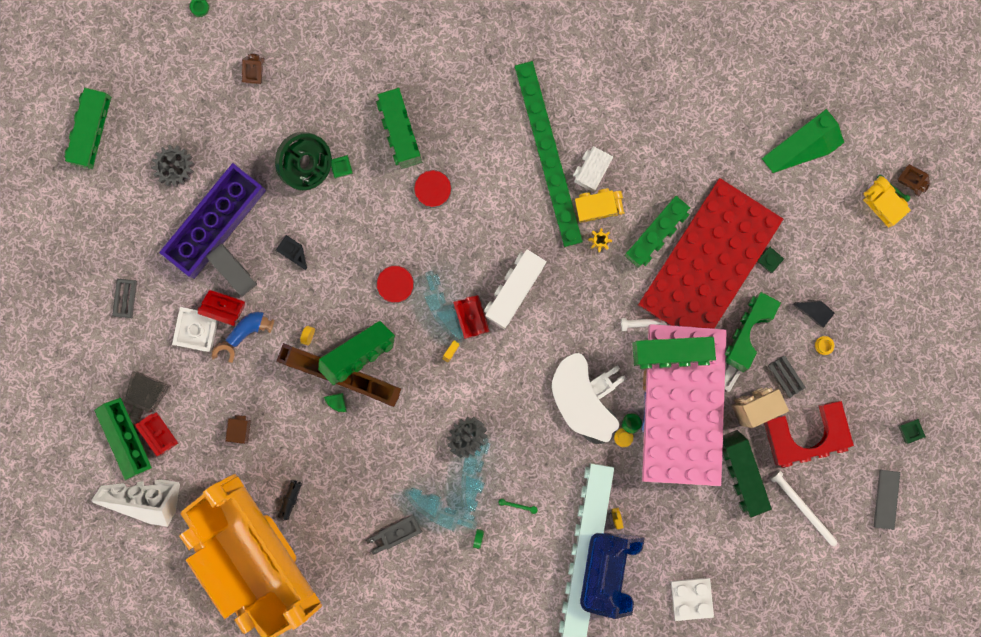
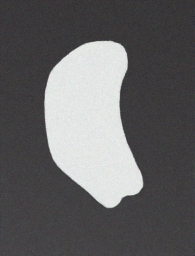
[552,353,619,442]

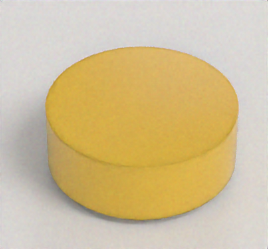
[300,326,315,346]

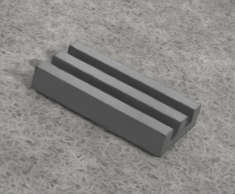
[112,278,137,318]
[768,356,806,398]

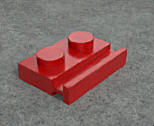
[198,290,245,326]

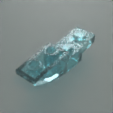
[423,271,464,343]
[461,438,491,515]
[405,487,478,531]

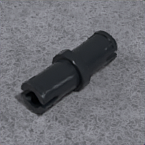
[277,480,303,520]

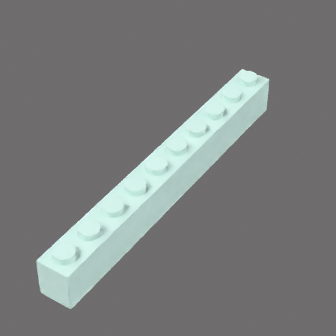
[559,463,614,637]

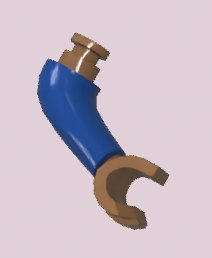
[211,312,275,363]

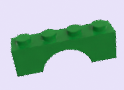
[725,292,781,373]

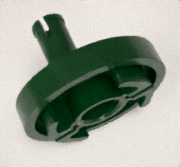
[275,132,332,191]

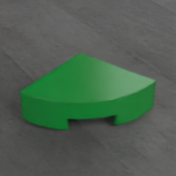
[324,393,347,412]

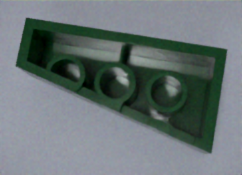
[722,430,772,518]

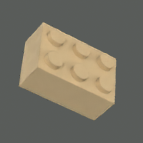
[731,387,789,428]

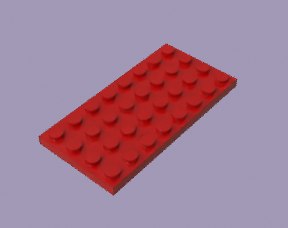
[638,178,784,329]

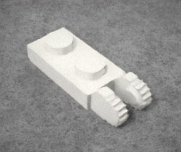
[590,365,627,399]

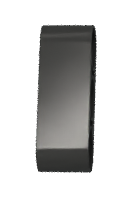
[206,243,257,297]

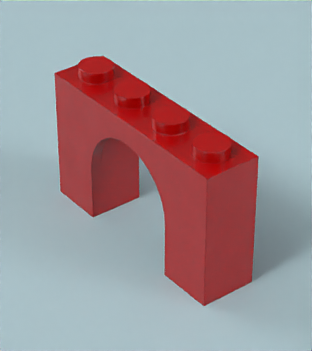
[764,401,854,468]

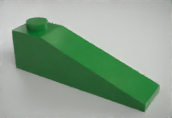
[761,109,845,173]

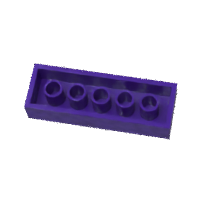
[159,163,267,279]

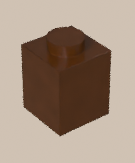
[225,415,251,444]

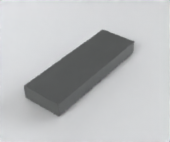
[873,469,901,530]

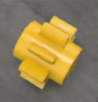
[588,228,612,253]

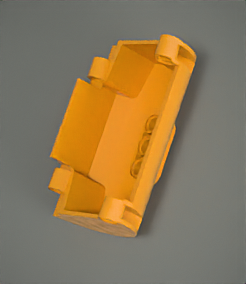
[179,474,322,637]

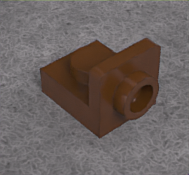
[242,54,265,84]
[898,164,931,197]

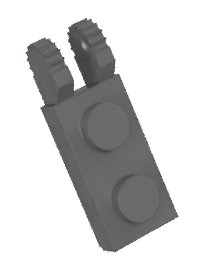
[366,514,422,555]

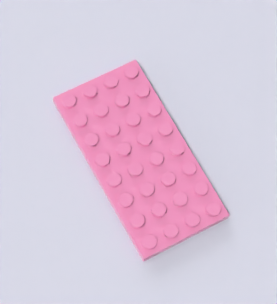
[642,324,726,486]

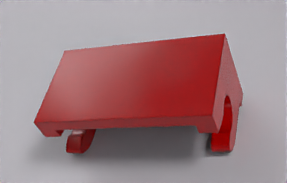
[453,295,490,339]
[135,412,179,457]

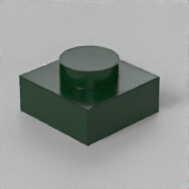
[757,247,784,274]
[898,419,926,444]

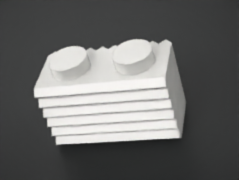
[573,146,613,193]

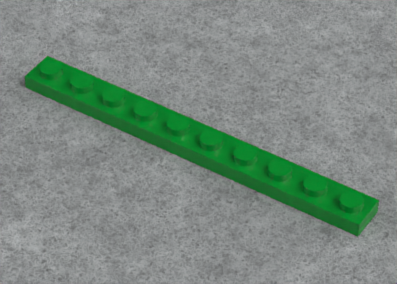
[514,61,583,248]

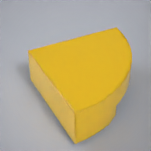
[442,340,460,363]
[611,508,624,530]

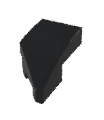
[275,235,307,270]
[793,300,835,328]

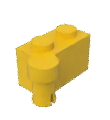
[863,176,911,228]
[575,188,625,223]

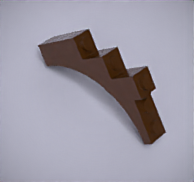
[276,343,401,407]

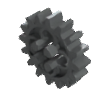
[151,145,195,187]
[447,417,488,459]

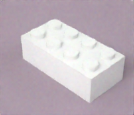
[484,250,547,330]

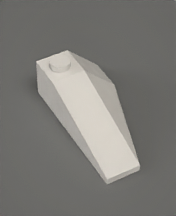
[92,479,180,527]

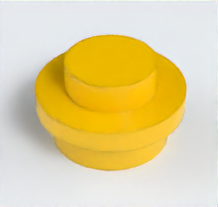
[815,336,835,355]
[614,428,633,447]

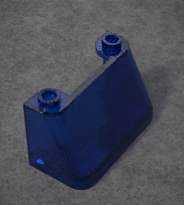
[580,533,645,619]

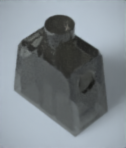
[125,371,171,420]

